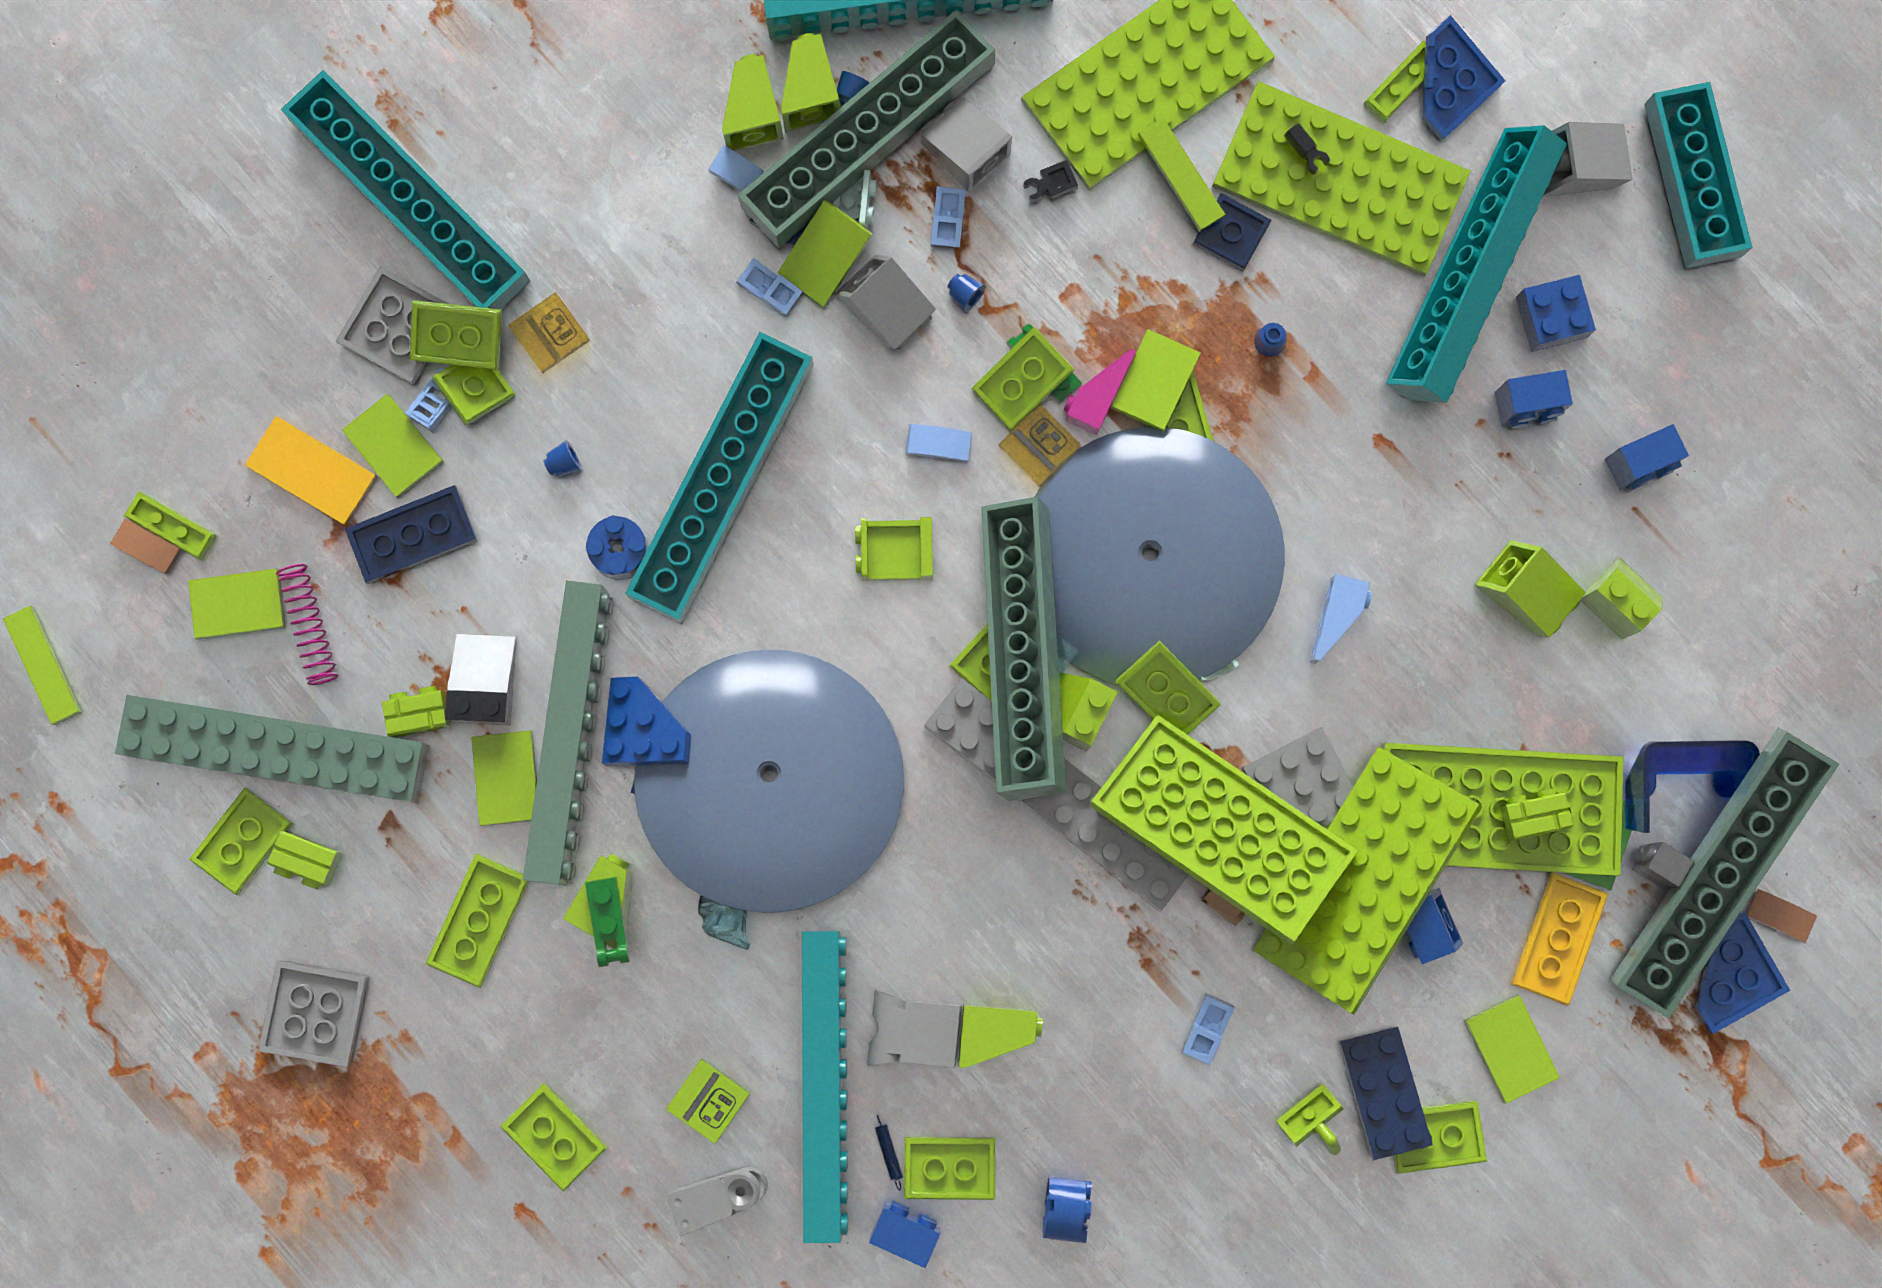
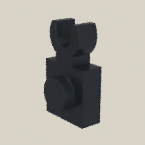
[1023,160,1078,203]

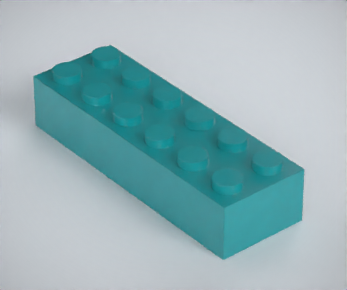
[1644,82,1753,269]

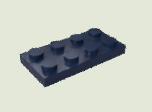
[344,485,478,584]
[1339,1027,1433,1161]

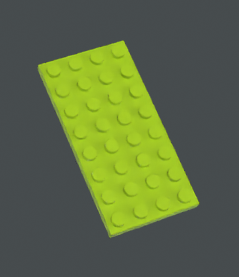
[1021,0,1275,191]
[1212,81,1471,277]
[1089,714,1358,946]
[1383,743,1624,876]
[1253,746,1482,1015]

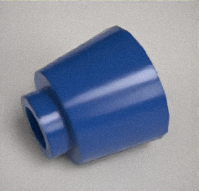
[837,71,870,105]
[947,274,986,311]
[1254,323,1287,357]
[543,440,582,477]

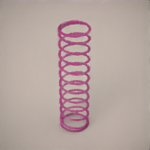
[276,564,339,685]

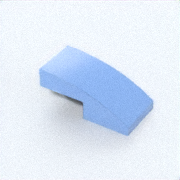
[709,145,765,193]
[931,186,966,248]
[736,258,803,315]
[906,424,972,462]
[1182,993,1234,1065]

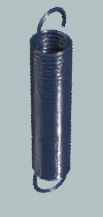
[874,1115,903,1191]

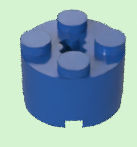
[586,515,649,579]
[1042,1177,1092,1243]

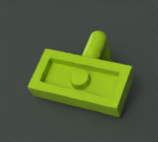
[1276,1084,1344,1155]

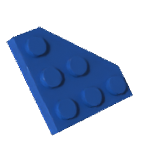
[1422,15,1506,140]
[602,676,691,767]
[1694,911,1791,1034]

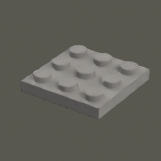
[336,266,449,385]
[1242,727,1353,827]
[258,961,368,1067]

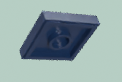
[1192,193,1272,272]

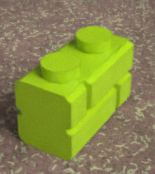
[382,686,451,738]
[1501,788,1573,841]
[267,831,342,890]

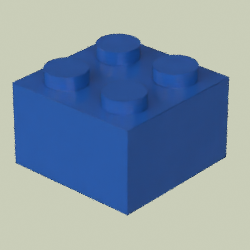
[1516,275,1596,352]
[1495,370,1573,428]
[1605,424,1689,491]
[1407,888,1463,965]
[869,1201,941,1268]

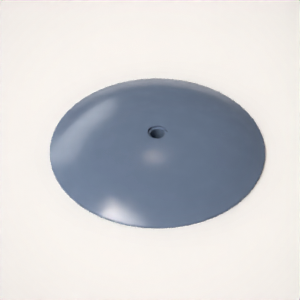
[1034,427,1285,684]
[634,650,904,913]

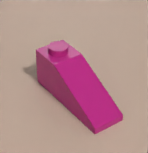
[1063,349,1136,435]

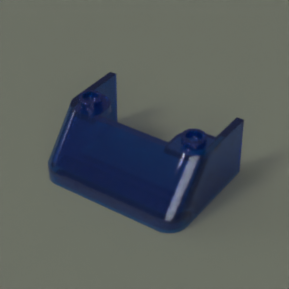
[1625,740,1760,833]

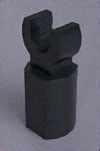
[1284,123,1330,175]

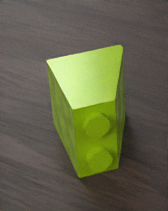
[781,33,840,133]
[722,54,784,151]
[1474,540,1586,638]
[1580,557,1663,640]
[1059,672,1118,752]
[563,854,633,949]
[958,1004,1043,1068]

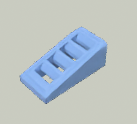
[405,368,451,433]

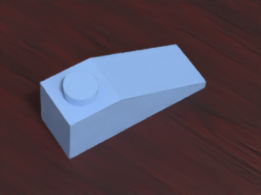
[1310,574,1372,664]

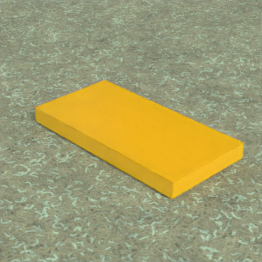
[245,416,377,526]
[1511,872,1609,1006]

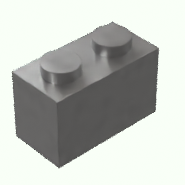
[1631,842,1694,888]

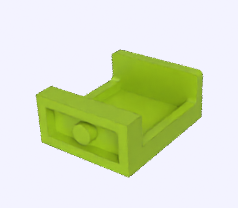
[855,517,933,581]

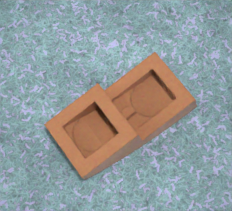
[110,519,180,574]
[1747,889,1817,944]

